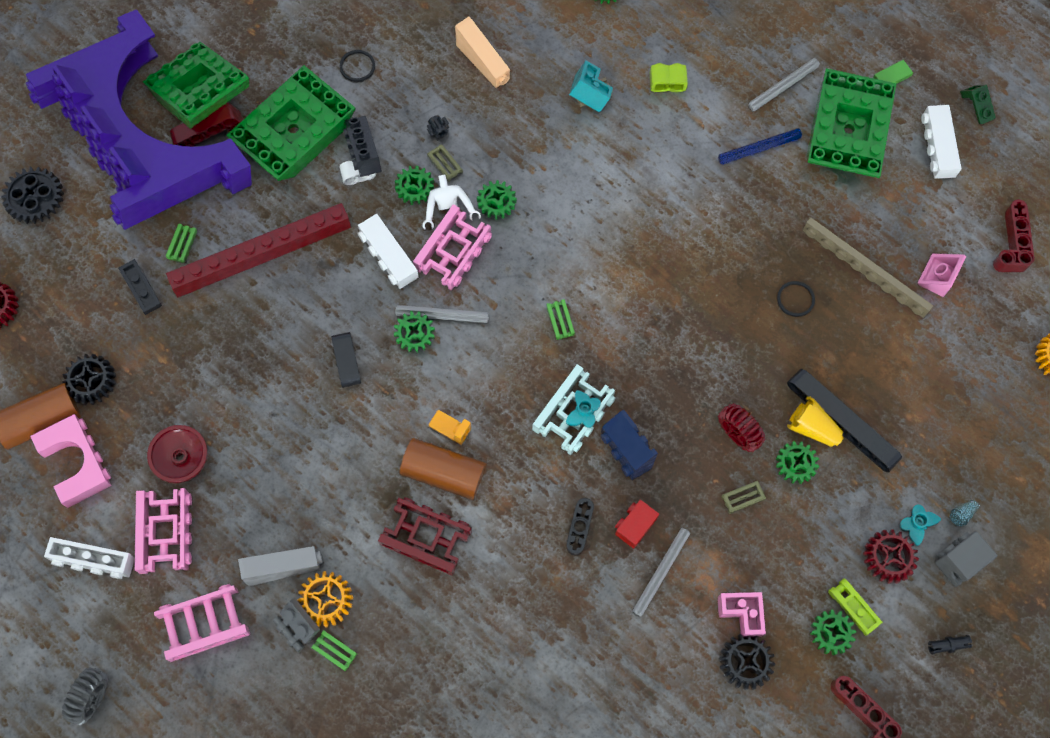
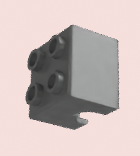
[935,531,997,587]

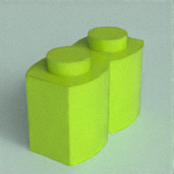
[649,63,688,92]

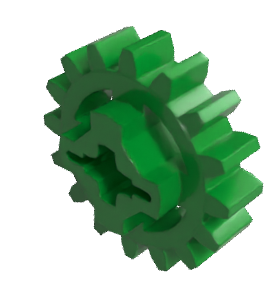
[395,166,434,205]
[477,180,517,220]
[394,311,435,353]
[775,441,819,484]
[810,610,856,655]

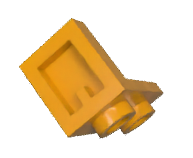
[429,410,471,445]

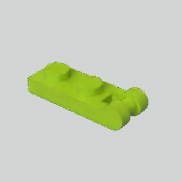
[828,578,883,636]

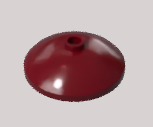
[147,425,208,483]

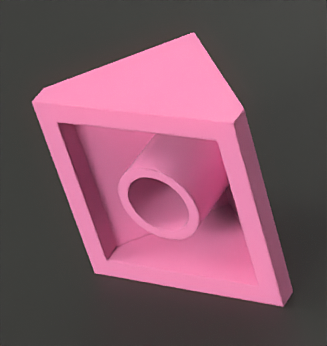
[918,254,966,297]

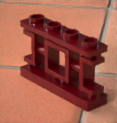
[378,497,472,576]

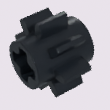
[427,115,449,138]

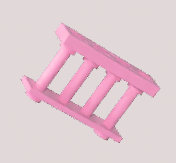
[154,584,250,662]

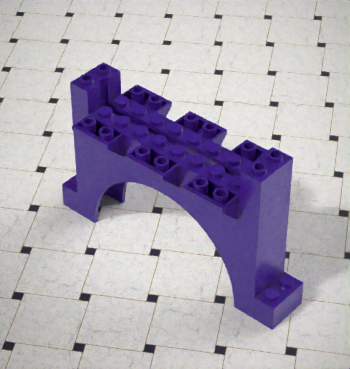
[26,9,252,230]

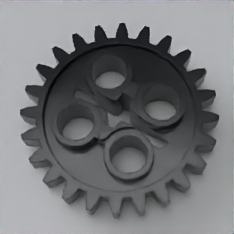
[1,167,64,224]

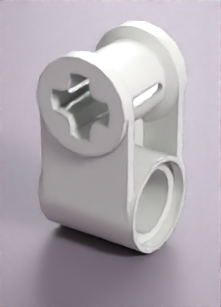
[339,161,376,185]

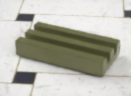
[427,144,463,182]
[721,481,766,514]

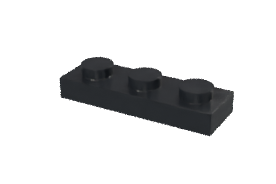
[118,259,162,315]

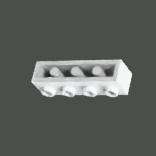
[921,105,961,179]
[358,214,419,289]
[44,537,135,579]

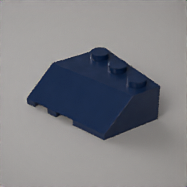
[600,409,658,480]

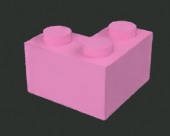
[718,592,766,638]

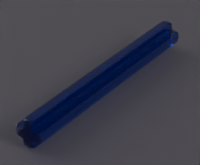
[718,128,802,164]

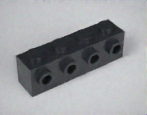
[343,116,382,177]

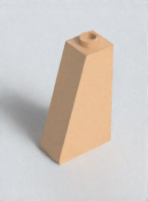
[455,17,510,88]

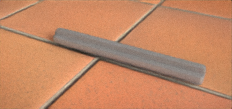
[748,58,820,111]
[395,305,489,323]
[633,528,690,616]

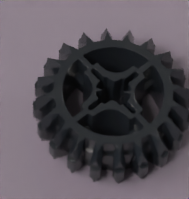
[62,354,116,405]
[719,634,775,690]

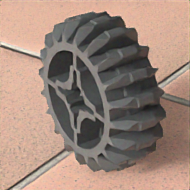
[62,667,108,725]

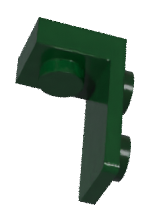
[960,85,996,124]

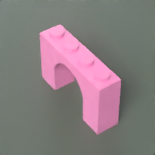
[30,414,111,508]

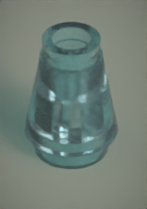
[950,500,979,526]

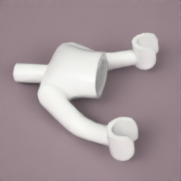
[422,175,481,230]

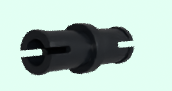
[928,635,972,655]

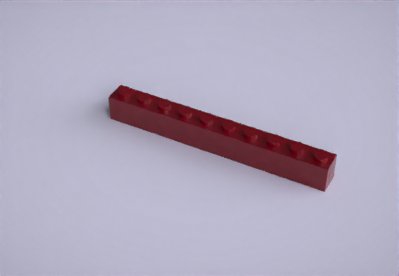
[166,203,351,298]

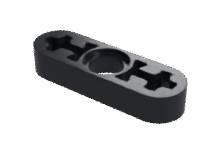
[566,498,594,555]

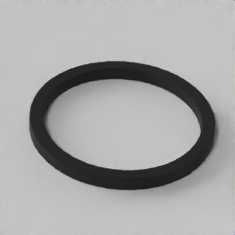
[340,50,375,82]
[777,281,815,317]

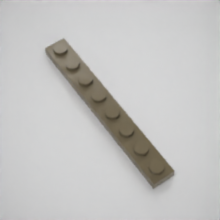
[803,218,933,318]

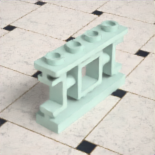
[532,364,616,455]

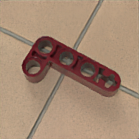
[170,103,243,147]
[993,199,1035,272]
[831,676,902,738]

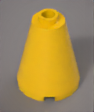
[787,396,844,447]

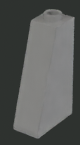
[238,546,323,586]

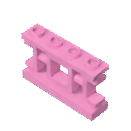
[413,204,492,291]
[135,488,192,574]

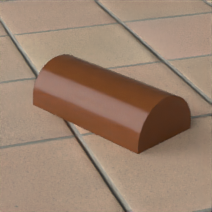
[0,383,81,450]
[400,438,487,501]

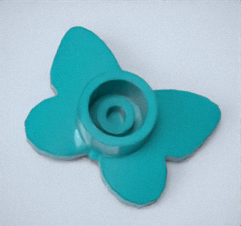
[566,390,601,428]
[900,504,941,546]

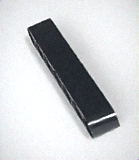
[787,369,902,472]

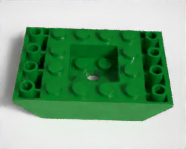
[143,42,249,129]
[226,65,356,181]
[807,68,897,178]

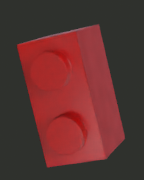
[615,500,659,549]

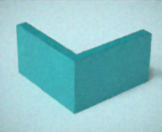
[569,60,613,112]

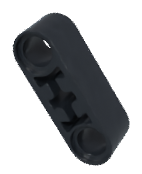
[331,332,361,388]

